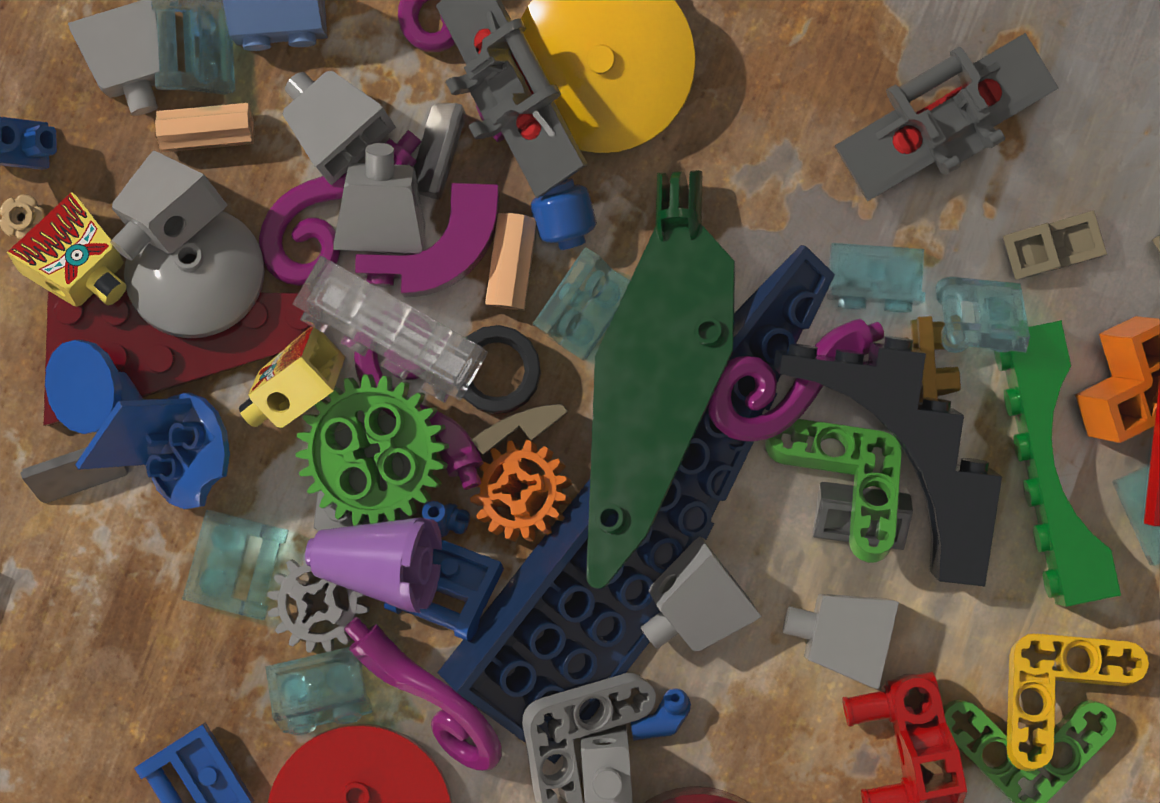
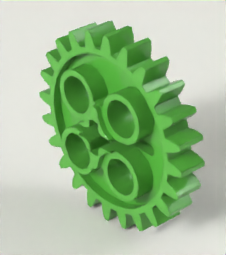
[295,374,449,526]

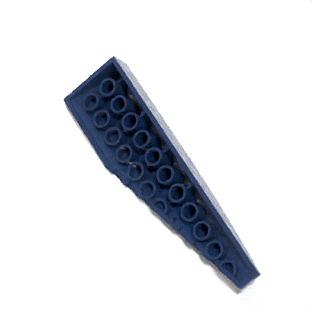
[437,245,835,764]

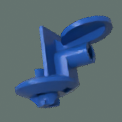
[45,340,230,510]

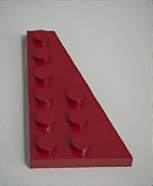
[43,290,326,426]

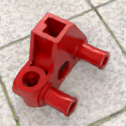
[842,671,968,803]

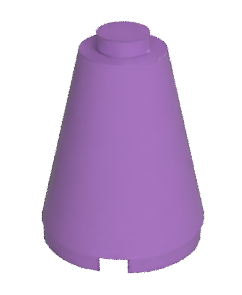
[305,517,442,613]

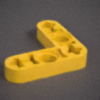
[1007,634,1149,771]

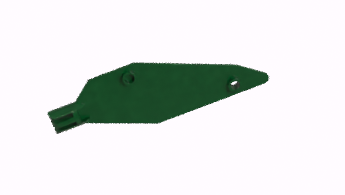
[587,170,735,589]

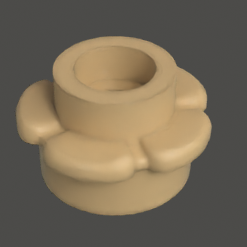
[0,194,45,239]

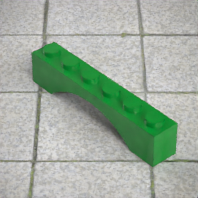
[994,320,1121,607]

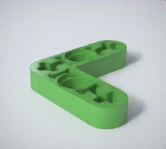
[765,419,902,563]
[943,699,1117,803]

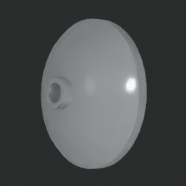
[124,211,265,338]

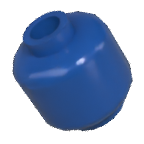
[531,178,597,250]

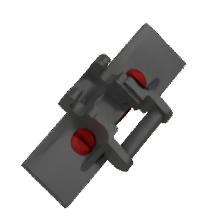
[436,0,588,198]
[834,33,1058,202]

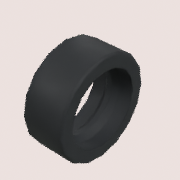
[454,325,541,414]

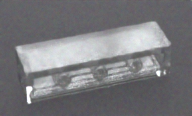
[293,256,488,403]

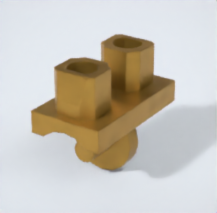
[905,316,961,402]

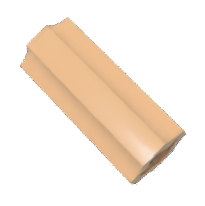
[155,103,255,152]
[485,213,537,311]

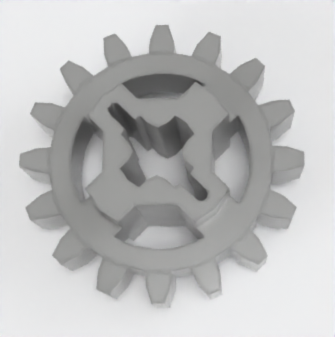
[267,553,370,653]

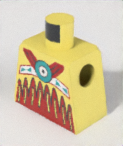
[7,192,126,307]
[239,324,345,428]

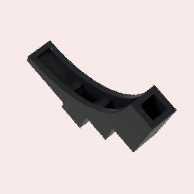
[773,336,1002,587]

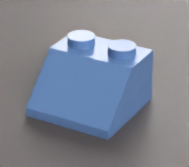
[223,0,328,51]

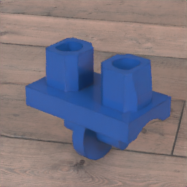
[0,117,57,170]

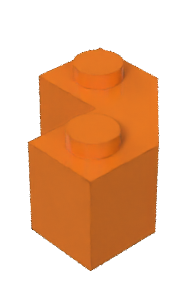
[1075,316,1160,443]

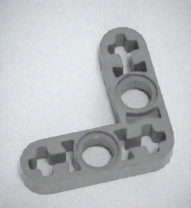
[522,673,656,803]

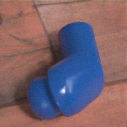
[422,501,471,538]
[631,688,691,741]

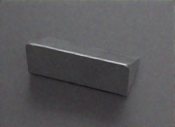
[414,103,466,200]
[20,447,128,503]
[813,482,913,550]

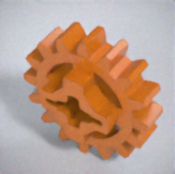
[470,440,572,542]

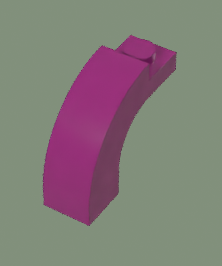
[355,183,500,297]

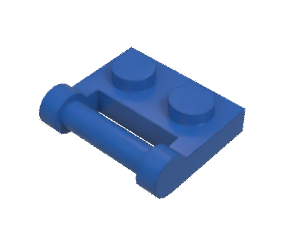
[384,539,504,642]
[134,722,255,803]

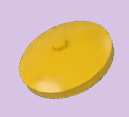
[521,0,696,153]

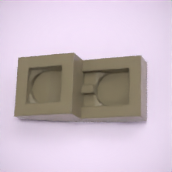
[1003,210,1107,280]
[471,404,568,455]

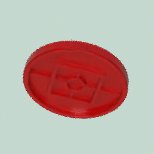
[268,724,452,803]

